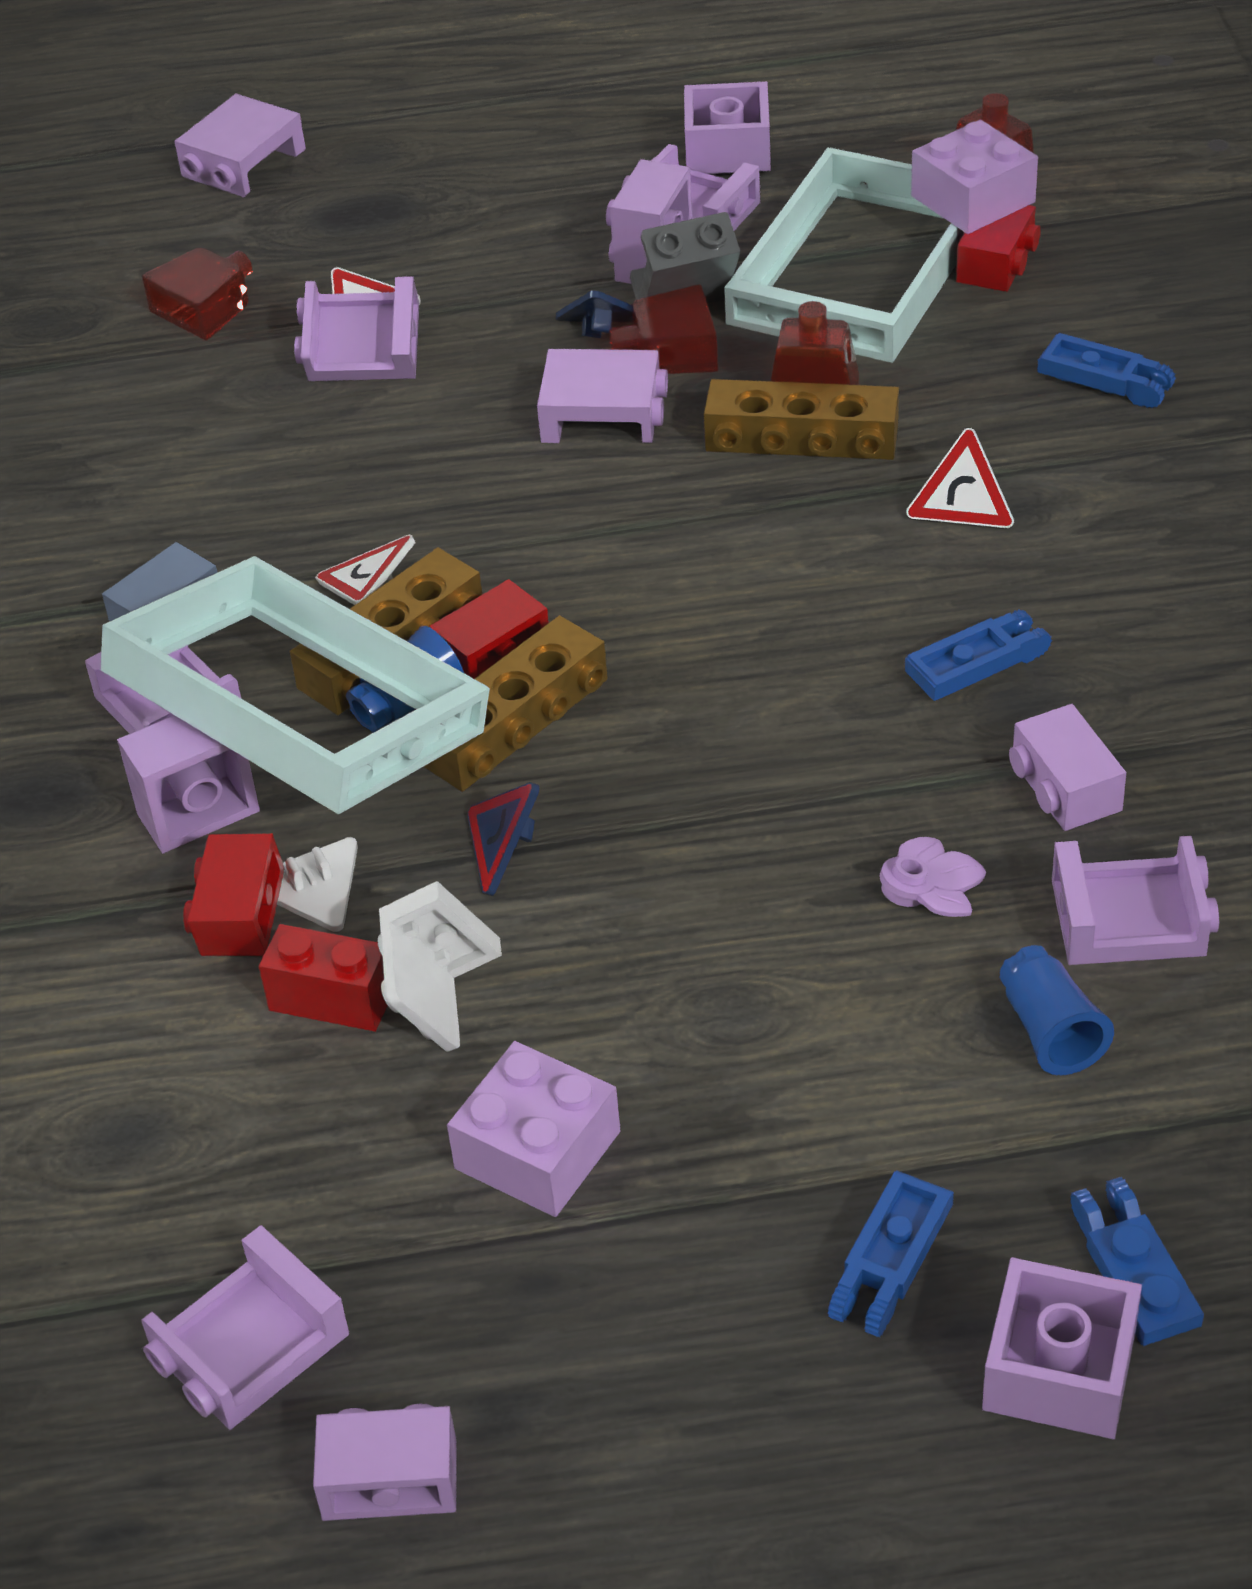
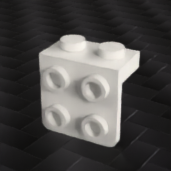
[378,881,502,1052]

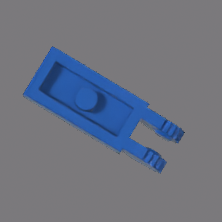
[1037,333,1176,408]
[905,609,1052,701]
[828,1170,954,1337]
[1070,1177,1204,1346]

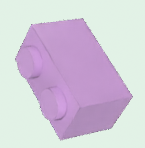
[1009,704,1127,831]
[313,1404,456,1521]

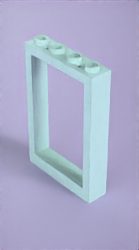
[725,147,965,363]
[101,556,490,815]

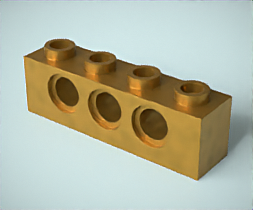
[704,379,899,460]
[290,547,482,715]
[423,615,608,792]

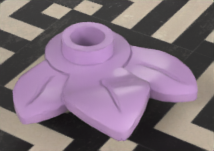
[880,837,986,917]

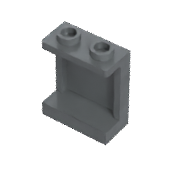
[630,212,740,315]

